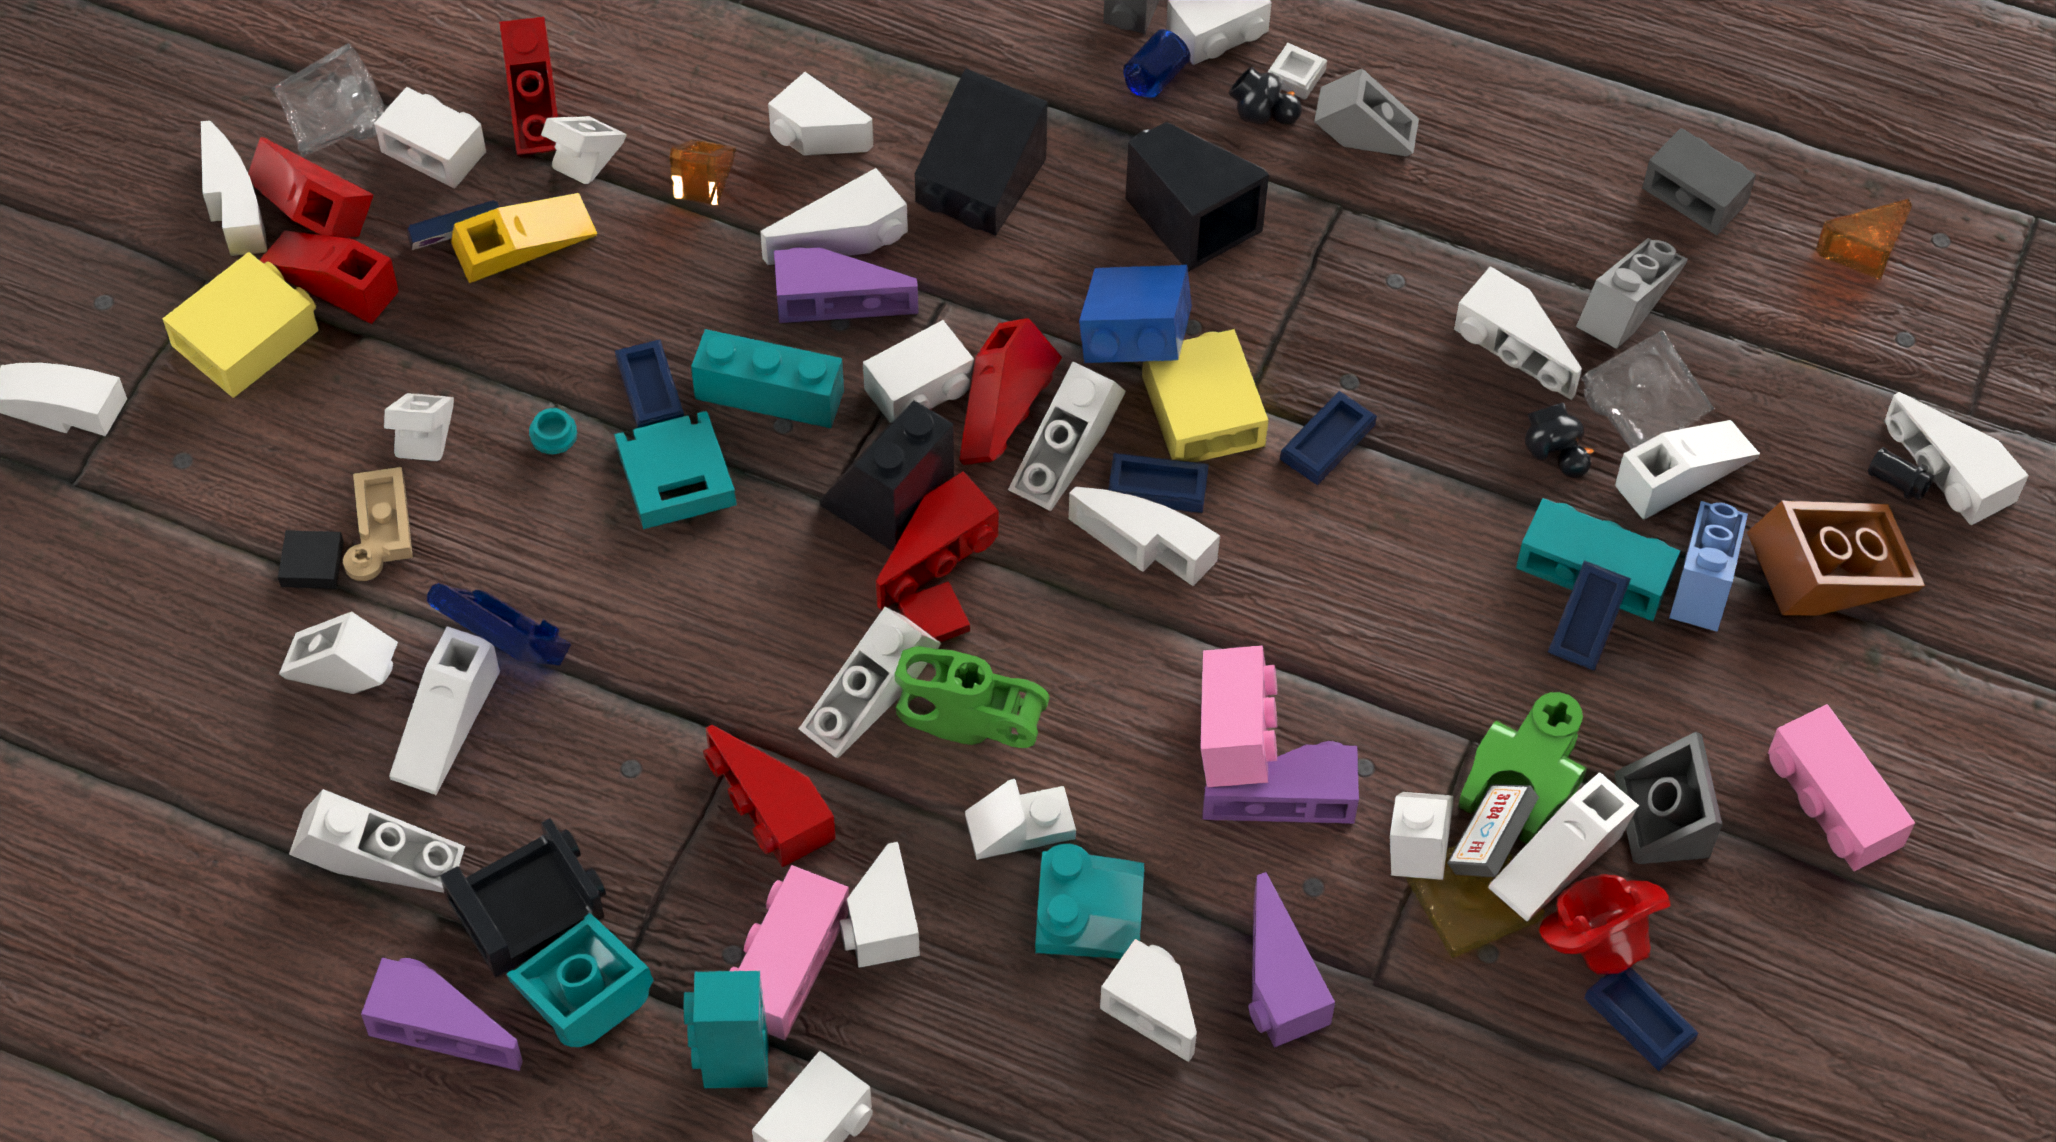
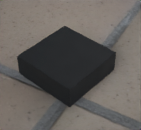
[278,530,344,589]

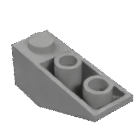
[1576,238,1688,349]

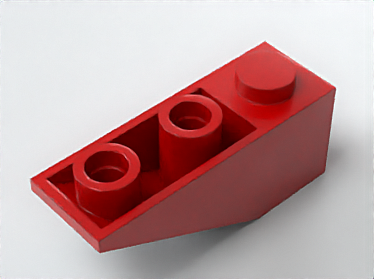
[499,16,558,156]
[248,137,374,238]
[260,231,399,324]
[959,318,1063,465]
[876,471,999,611]
[703,725,836,867]

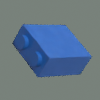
[1079,265,1192,363]

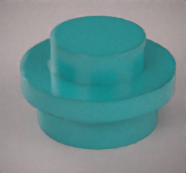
[529,408,578,454]

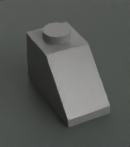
[1314,69,1419,156]

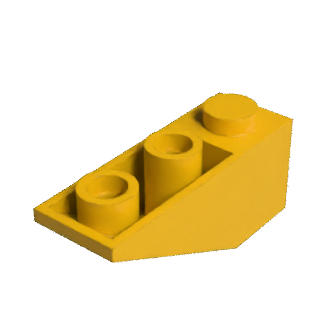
[451,193,597,283]

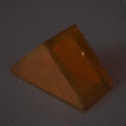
[669,139,736,205]
[1816,199,1912,280]

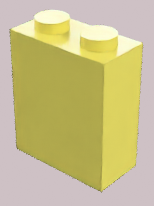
[162,252,319,398]
[1142,329,1268,462]

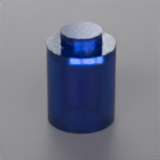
[1123,29,1191,98]

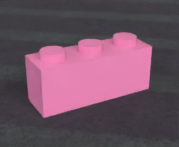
[1201,646,1277,788]
[1768,704,1915,871]
[730,865,849,1040]

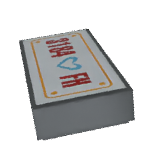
[1447,784,1539,877]

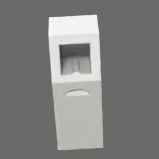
[1454,266,1582,400]
[1008,362,1126,511]
[1884,392,2028,525]
[1615,420,1760,520]
[799,607,941,758]
[389,626,500,795]
[1488,772,1639,922]
[289,789,465,893]

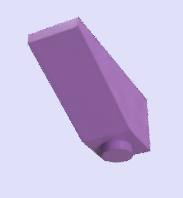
[774,247,918,323]
[1202,741,1359,824]
[1248,872,1335,1048]
[361,958,523,1071]

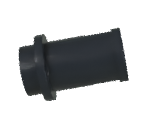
[1868,447,1934,500]

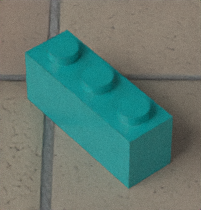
[691,329,844,428]
[1516,498,1680,621]
[684,971,769,1088]

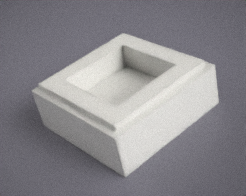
[1268,43,1327,100]

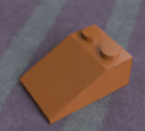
[1747,501,1925,616]

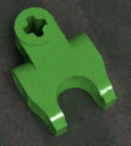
[895,646,1050,748]
[1458,692,1587,844]

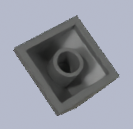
[1614,732,1722,864]

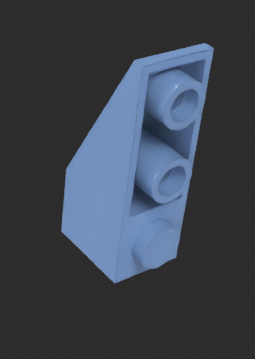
[1669,501,1748,631]

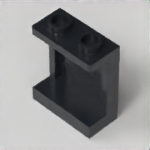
[440,818,606,978]

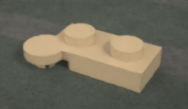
[343,467,413,581]

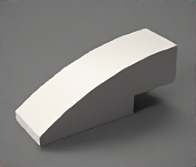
[201,121,267,256]
[0,363,127,436]
[1068,487,1220,586]

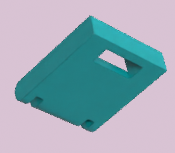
[614,411,737,530]

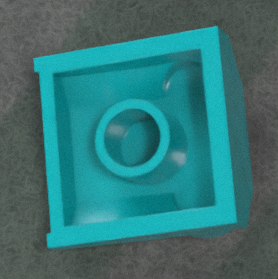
[1035,844,1144,959]
[506,913,654,1047]

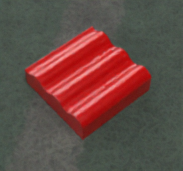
[898,581,970,643]

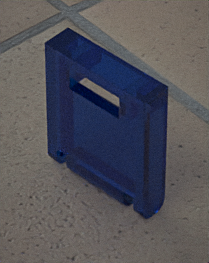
[427,583,572,666]

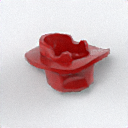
[1539,874,1671,975]

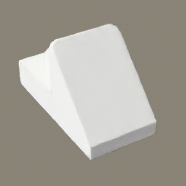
[541,116,627,184]
[384,393,454,461]
[965,779,1076,860]

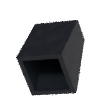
[915,68,1048,236]
[1125,122,1269,272]
[820,400,954,551]

